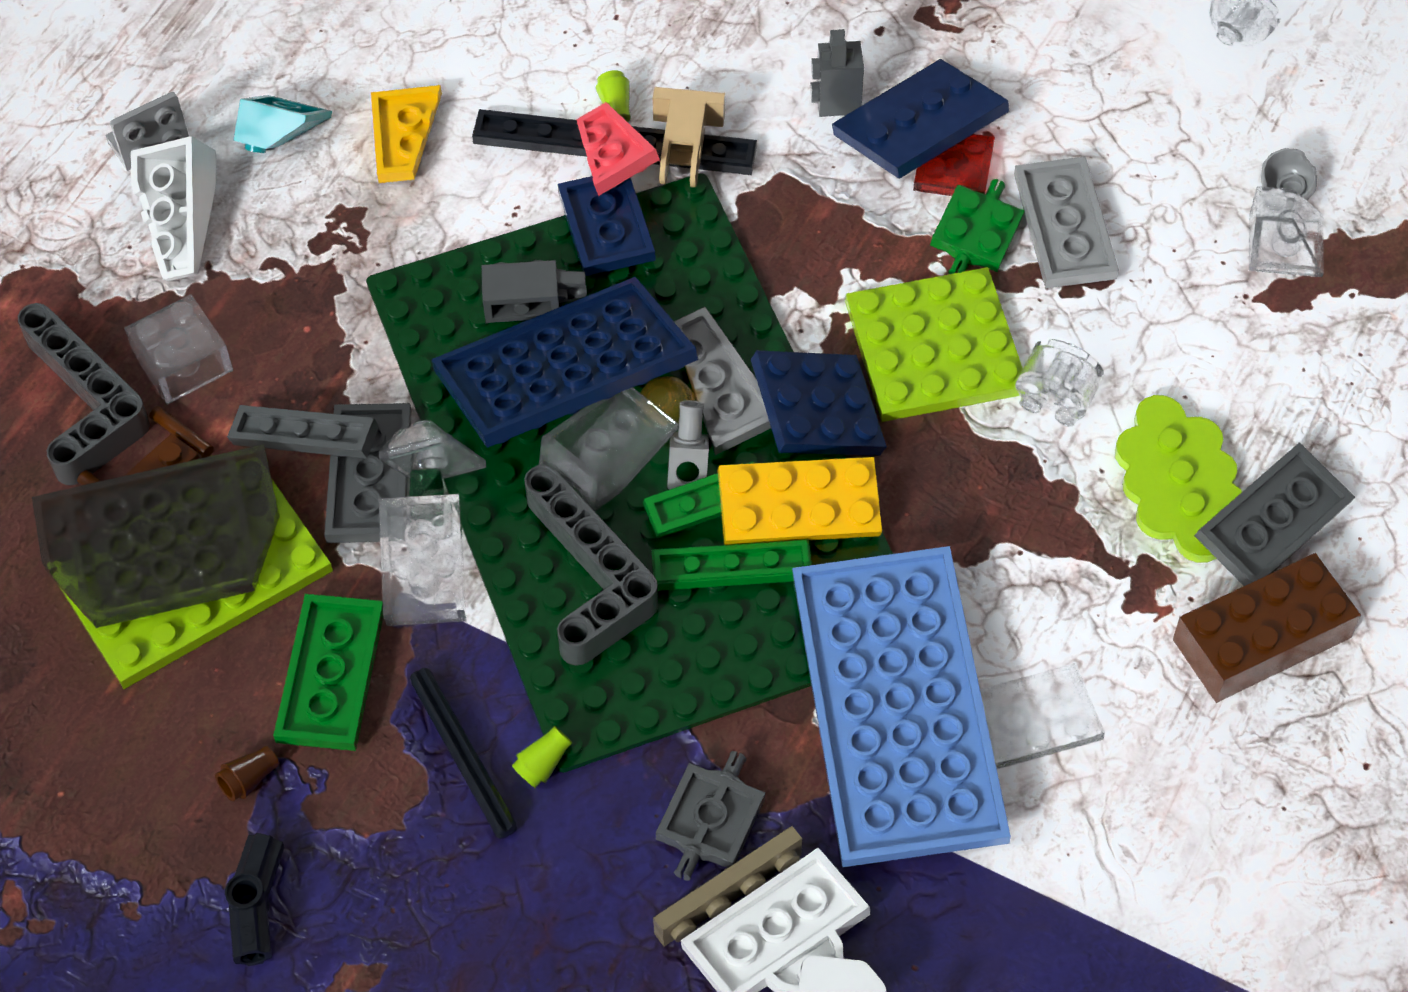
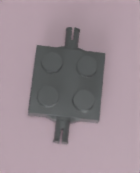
[656,751,765,881]

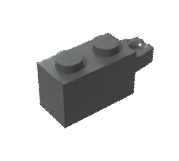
[810,29,864,117]
[481,260,587,323]

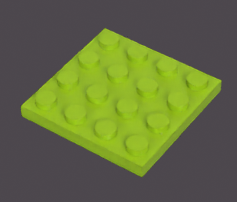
[845,267,1029,422]

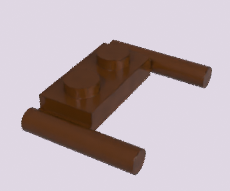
[77,406,214,522]

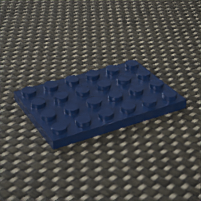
[431,277,698,448]

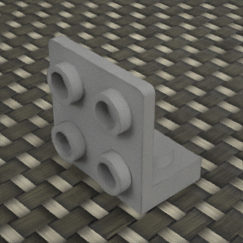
[106,92,189,171]

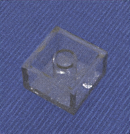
[124,294,233,404]

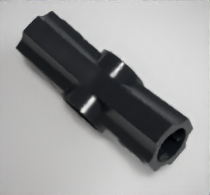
[225,833,285,966]

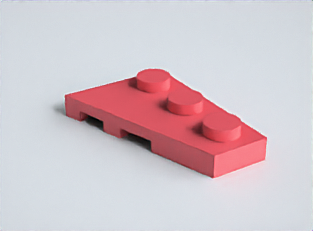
[576,102,660,196]

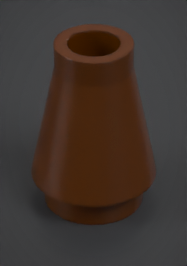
[215,746,279,801]

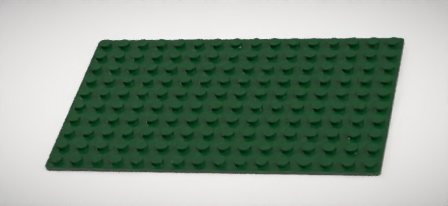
[366,173,893,773]

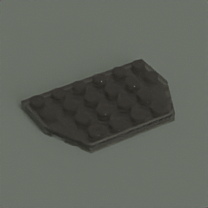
[32,444,280,628]

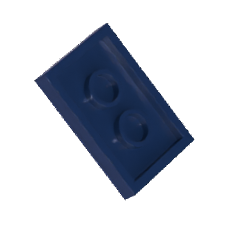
[557,176,656,276]

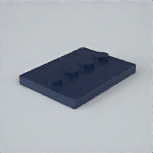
[832,59,1010,179]

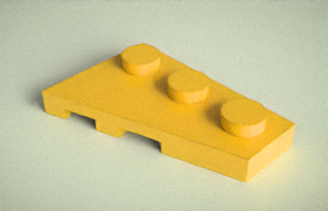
[371,85,442,183]

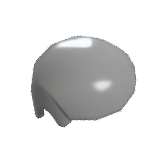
[1261,148,1317,207]

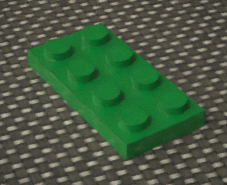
[273,594,385,751]

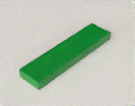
[651,539,812,591]

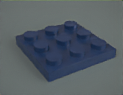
[751,350,887,456]

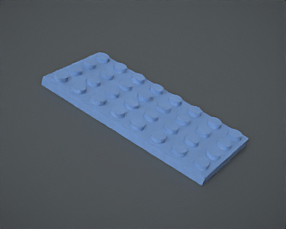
[792,546,1011,867]

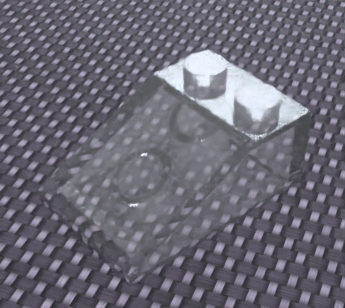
[539,387,679,512]

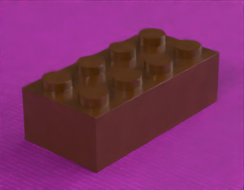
[1173,553,1361,703]

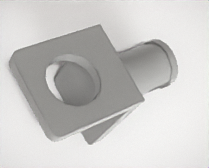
[667,400,709,490]

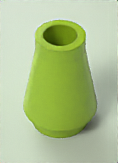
[595,70,631,122]
[512,726,572,788]

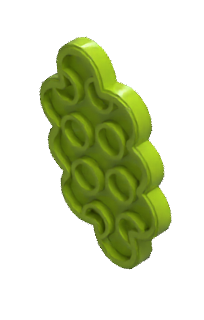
[1115,395,1242,563]

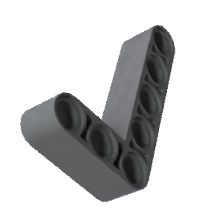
[18,303,150,485]
[525,465,658,665]

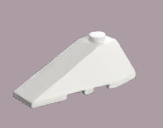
[131,136,216,281]

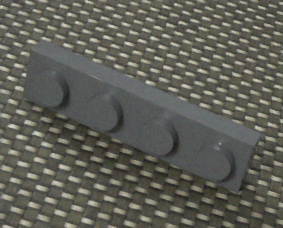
[227,405,379,459]

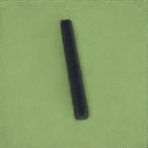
[410,668,517,839]

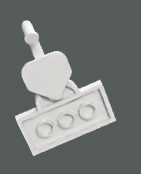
[681,848,886,992]

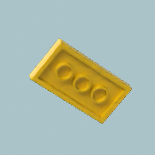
[718,457,882,545]

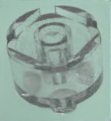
[1015,339,1104,427]

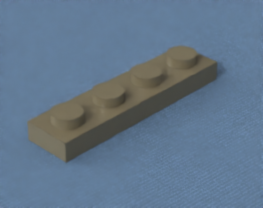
[653,826,802,947]

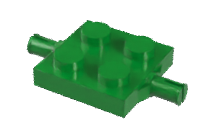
[930,179,1025,274]

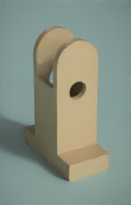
[653,87,725,187]

